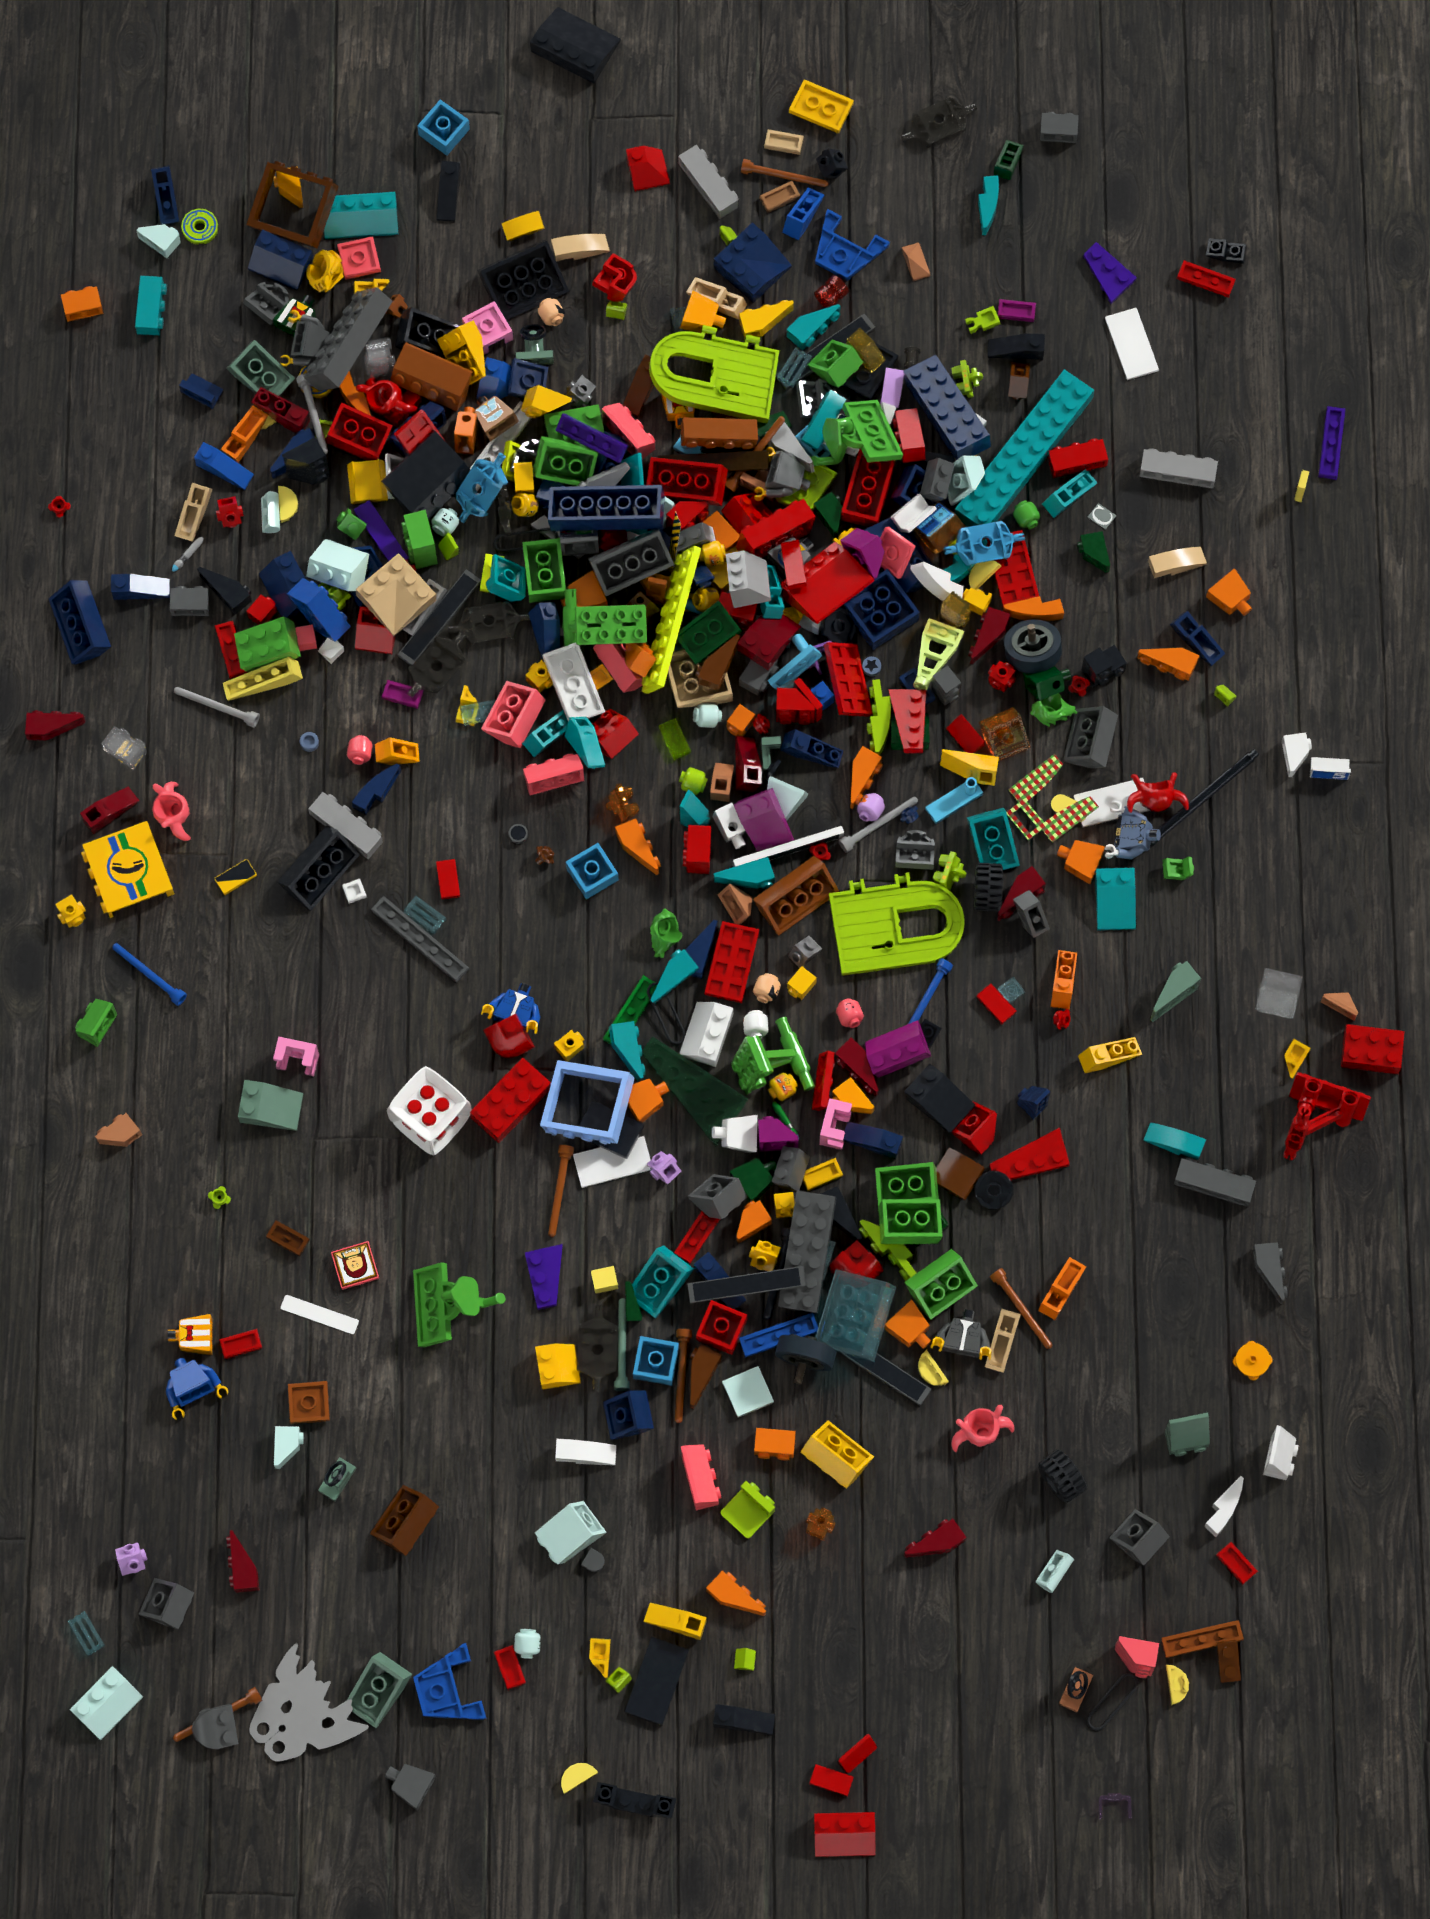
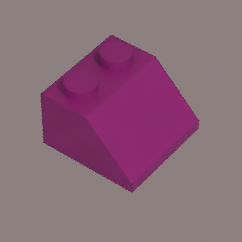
[840,528,885,579]
[758,1116,799,1152]

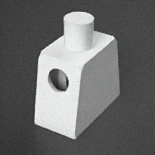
[712,803,746,849]
[712,1115,758,1153]

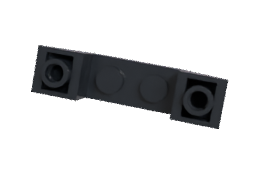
[593,1782,676,1819]

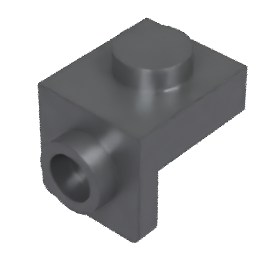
[788,936,822,968]

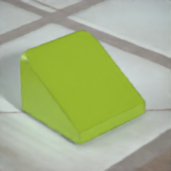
[719,226,737,246]
[438,533,459,560]
[1214,685,1237,706]

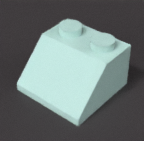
[947,456,985,506]

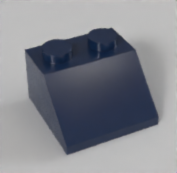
[603,1391,654,1440]

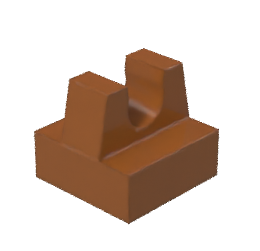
[386,294,408,318]
[646,576,667,600]

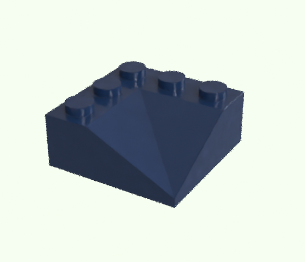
[714,222,792,303]
[844,569,920,650]

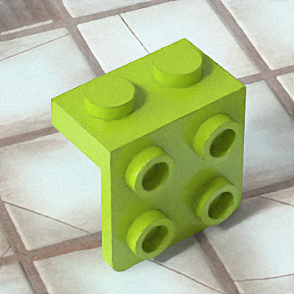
[721,1481,775,1538]

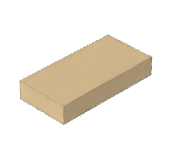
[764,130,804,155]

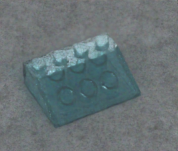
[815,1269,896,1362]

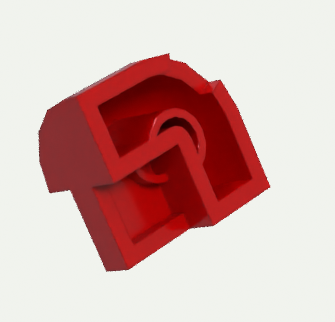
[592,253,637,302]
[483,1014,535,1058]
[828,1240,883,1288]

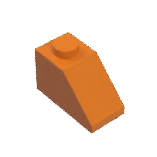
[737,1200,772,1244]

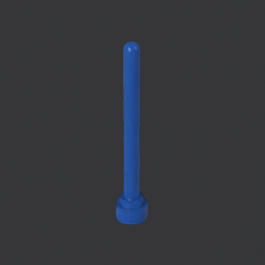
[112,943,187,1006]
[908,958,953,1024]

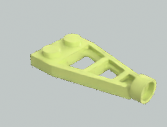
[913,618,964,691]

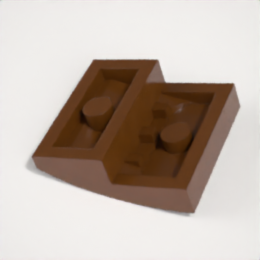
[936,1147,985,1201]

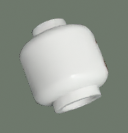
[743,1010,768,1039]

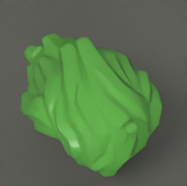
[1030,693,1077,727]
[650,909,682,958]

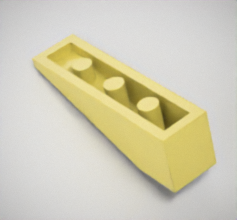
[223,656,303,701]

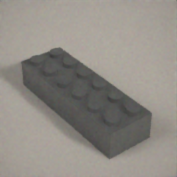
[303,287,393,392]
[778,1190,837,1314]

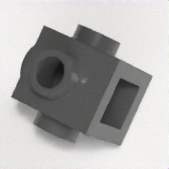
[565,375,596,408]

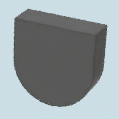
[581,1548,605,1572]

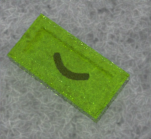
[658,718,691,760]

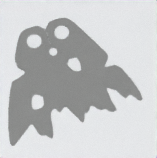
[249,1644,369,1761]

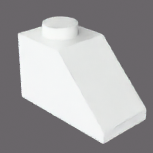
[1282,733,1312,777]

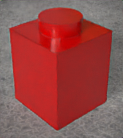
[247,595,277,625]

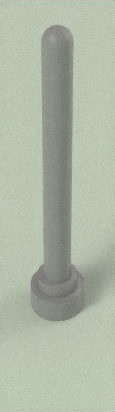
[296,374,328,454]
[174,687,260,728]
[838,797,918,853]

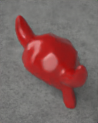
[356,377,417,415]
[1127,772,1189,813]

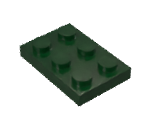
[677,600,742,665]

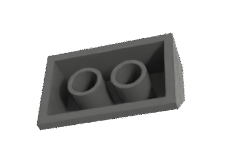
[1063,706,1118,769]

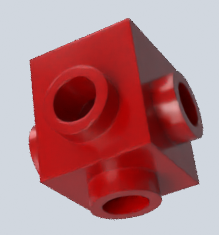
[216,496,244,528]
[988,661,1016,692]

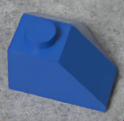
[477,357,511,400]

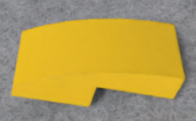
[501,211,545,241]

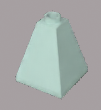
[767,776,808,821]

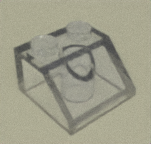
[1255,968,1303,1019]

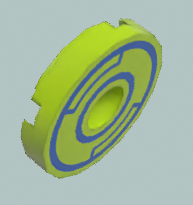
[181,208,218,245]

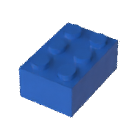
[287,578,351,642]

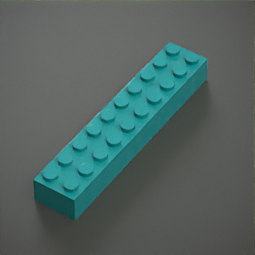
[954,369,1094,527]

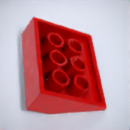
[780,542,874,624]

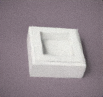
[342,879,367,904]

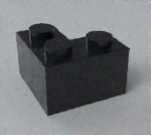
[1081,645,1127,688]

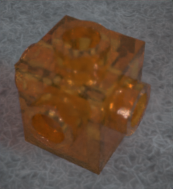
[806,1508,836,1541]

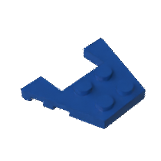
[815,209,890,281]
[413,1643,486,1720]

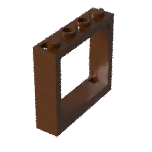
[246,161,339,249]

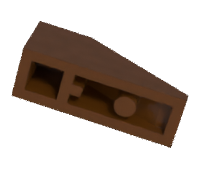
[623,354,654,417]
[695,634,740,692]
[690,1344,722,1410]

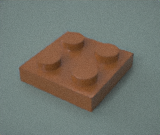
[288,1381,330,1424]

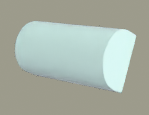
[261,491,280,533]
[1036,1550,1074,1593]

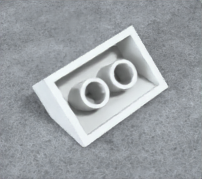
[679,1002,733,1067]

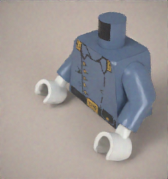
[1105,800,1161,859]

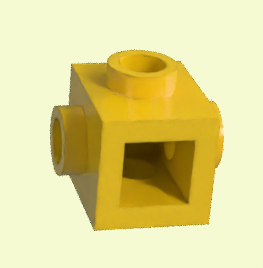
[525,660,553,693]
[55,895,86,928]
[749,1240,781,1271]

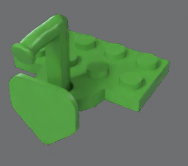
[811,400,903,467]
[413,1262,506,1347]

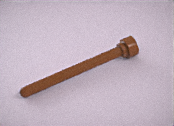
[741,159,828,187]
[725,416,785,492]
[548,1145,574,1237]
[990,1268,1052,1349]
[675,1329,692,1423]
[173,1687,263,1742]

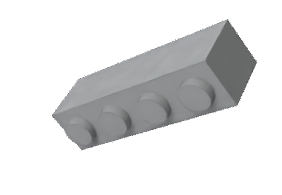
[678,145,739,219]
[1139,449,1218,488]
[308,792,383,859]

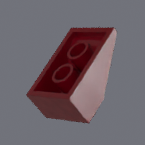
[738,614,801,671]

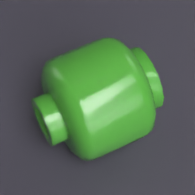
[1013,500,1041,529]

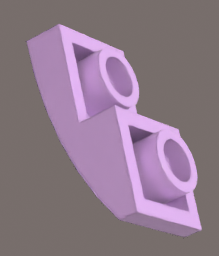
[880,368,904,408]

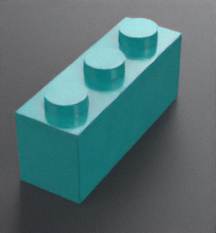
[135,276,167,335]

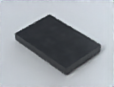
[842,338,899,401]
[579,1101,644,1159]

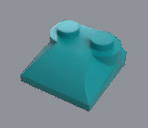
[486,554,526,602]

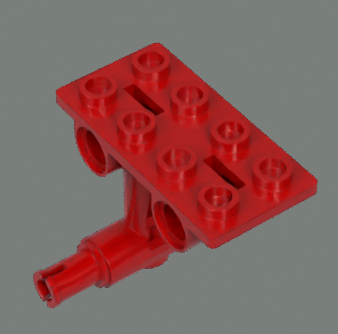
[1283,1072,1371,1160]

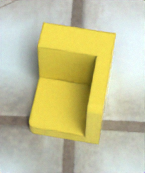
[591,1266,618,1293]

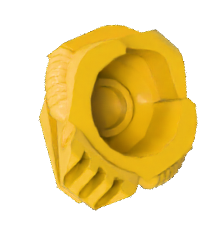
[306,249,344,293]

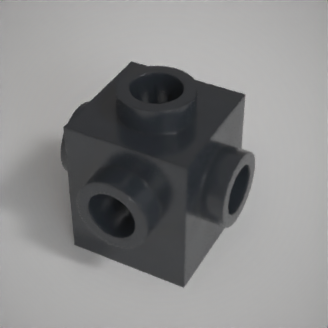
[816,148,848,179]

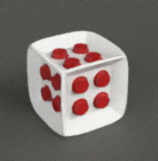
[387,1066,472,1156]

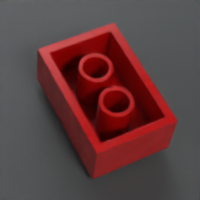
[325,403,393,461]
[1341,1024,1404,1074]

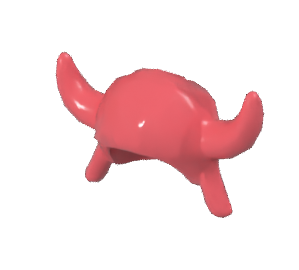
[152,781,191,841]
[951,1405,1014,1452]

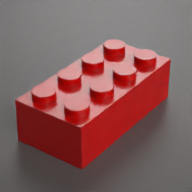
[841,449,896,527]
[646,457,728,506]
[736,499,816,558]
[470,1058,551,1143]

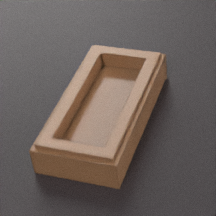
[759,181,800,213]

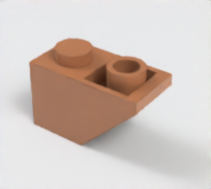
[710,763,734,802]
[95,1113,142,1147]

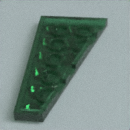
[642,1036,748,1147]

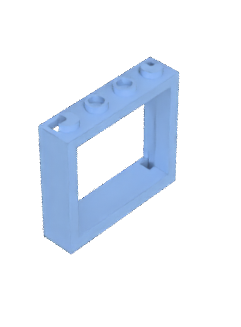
[540,1060,635,1145]

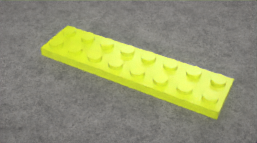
[641,546,701,694]

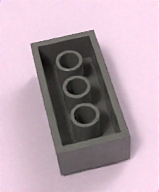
[588,529,674,596]

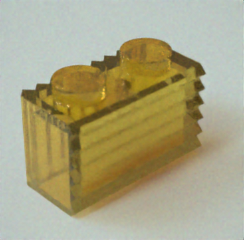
[940,591,971,629]

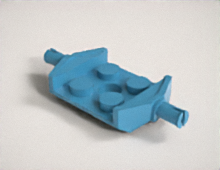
[456,453,508,523]
[944,521,1025,566]

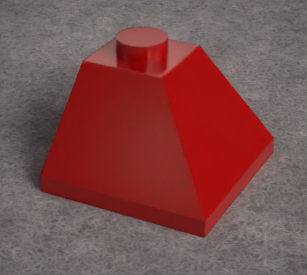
[626,146,670,191]
[952,1101,997,1154]

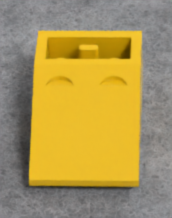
[437,320,486,385]

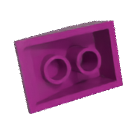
[734,788,794,852]

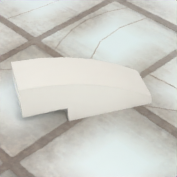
[910,562,964,604]
[555,1439,616,1466]
[1204,1476,1244,1537]

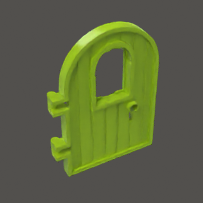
[649,325,780,424]
[829,873,965,976]

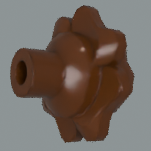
[535,846,554,865]

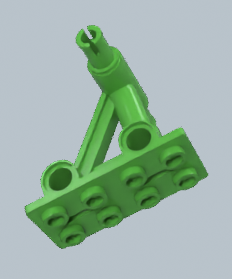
[562,589,647,646]
[731,1017,816,1095]

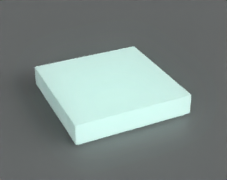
[722,1366,774,1418]

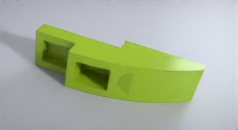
[867,679,891,755]
[859,1219,917,1281]

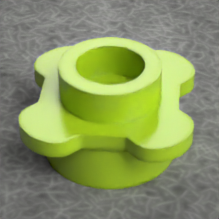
[208,1186,231,1209]

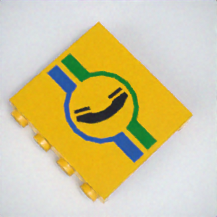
[81,821,174,918]

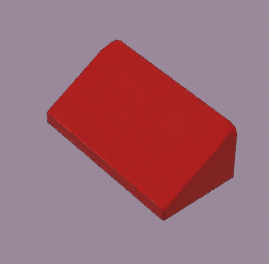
[383,390,422,428]
[946,714,985,754]
[838,1734,877,1773]

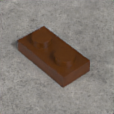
[266,1220,310,1257]
[1217,1640,1241,1683]

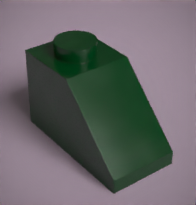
[813,492,843,538]
[1077,531,1110,573]

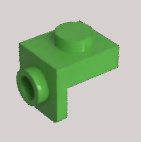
[336,508,366,540]
[1162,857,1194,880]

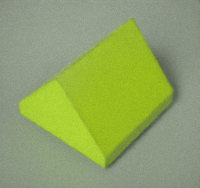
[606,301,627,320]
[734,1648,756,1671]
[606,1667,632,1693]

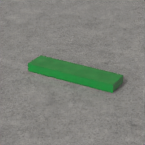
[603,975,657,1045]

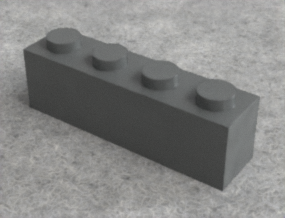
[1174,1158,1256,1207]

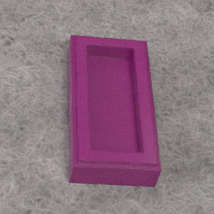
[998,299,1036,322]
[382,680,424,709]

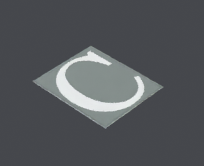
[1088,503,1116,530]

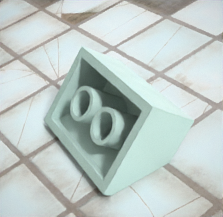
[306,539,369,591]
[70,1666,143,1740]

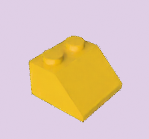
[520,385,572,418]
[535,1343,581,1389]

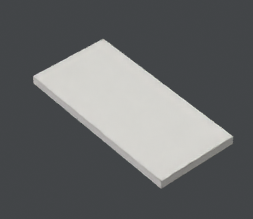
[1105,308,1159,380]
[1074,778,1150,827]
[573,1136,651,1188]

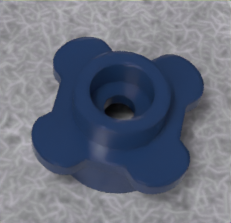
[900,806,919,824]

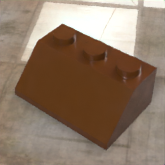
[370,1485,439,1556]

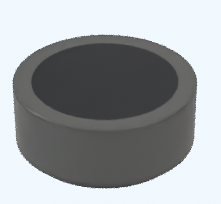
[509,824,528,844]

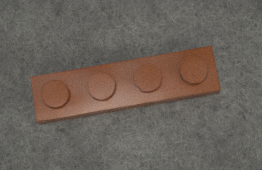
[1161,1620,1244,1658]

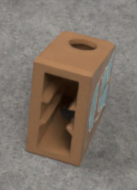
[475,396,519,441]

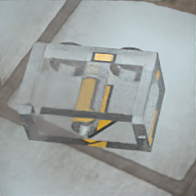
[101,726,147,770]

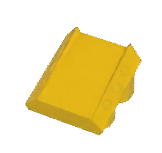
[347,459,388,504]

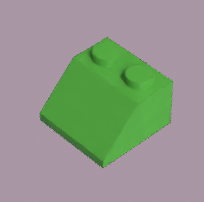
[807,340,863,388]
[75,999,117,1047]

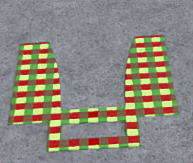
[1006,754,1099,842]

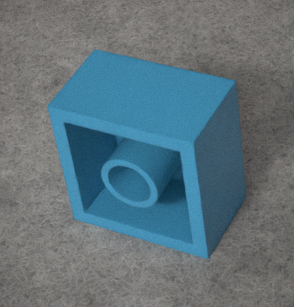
[417,100,470,155]
[566,843,619,899]
[633,1336,679,1386]

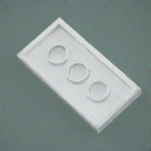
[542,642,605,722]

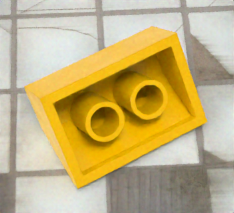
[801,1421,874,1489]

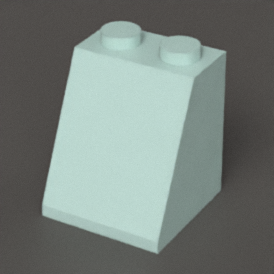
[535,1501,607,1564]

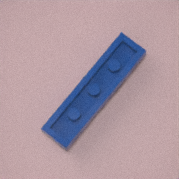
[739,1313,819,1358]

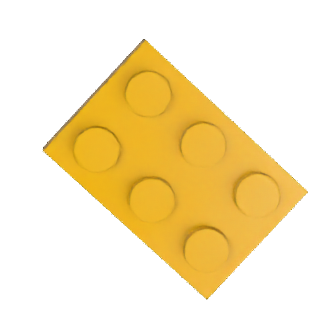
[789,79,854,134]

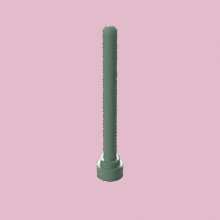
[614,1298,630,1391]

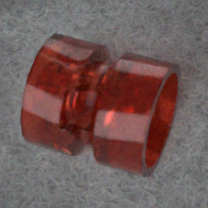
[814,275,849,308]

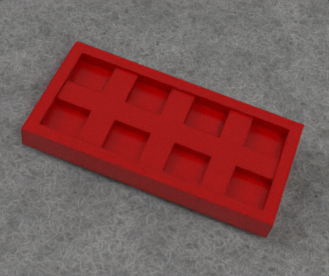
[394,410,446,455]
[986,530,1039,607]
[823,642,873,717]
[705,921,759,1003]

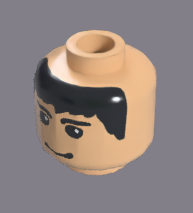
[538,298,565,326]
[753,973,781,1003]

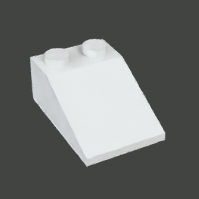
[1263,1425,1299,1480]

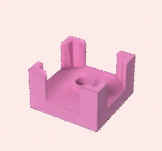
[462,301,513,355]
[273,1037,319,1077]
[820,1098,852,1150]

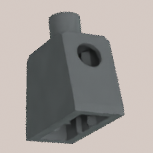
[385,1764,436,1811]

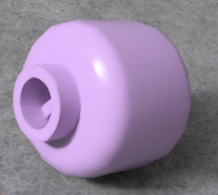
[857,793,885,822]

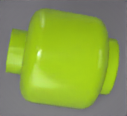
[678,767,708,795]

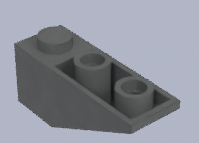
[1253,1242,1288,1304]

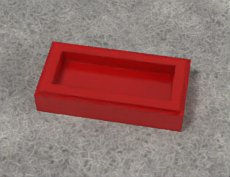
[436,859,460,899]
[976,983,1017,1025]
[219,1329,263,1359]
[1216,1542,1258,1585]
[494,1645,526,1690]
[809,1764,854,1797]

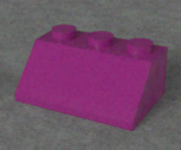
[865,1020,931,1078]

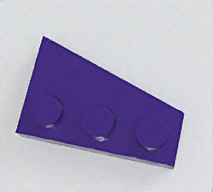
[1083,242,1137,304]
[525,1244,563,1310]

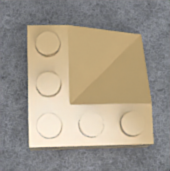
[356,553,436,636]
[667,650,733,708]

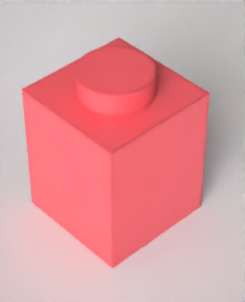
[295,625,317,651]

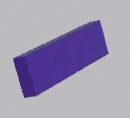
[1318,406,1345,480]
[555,413,628,463]
[354,500,410,562]

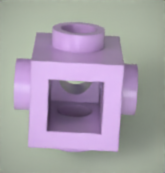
[647,1151,682,1184]
[115,1543,147,1576]

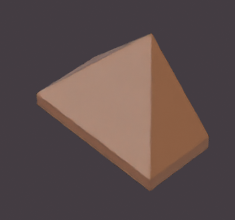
[901,243,930,281]
[718,884,753,925]
[1321,993,1358,1021]

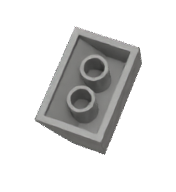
[726,550,771,608]

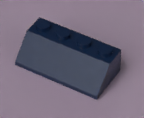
[48,580,111,665]

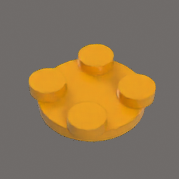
[1233,1341,1272,1380]

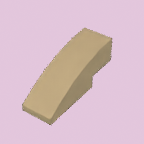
[551,234,610,262]
[686,277,747,320]
[175,483,212,542]
[1148,547,1207,578]
[985,1309,1021,1373]

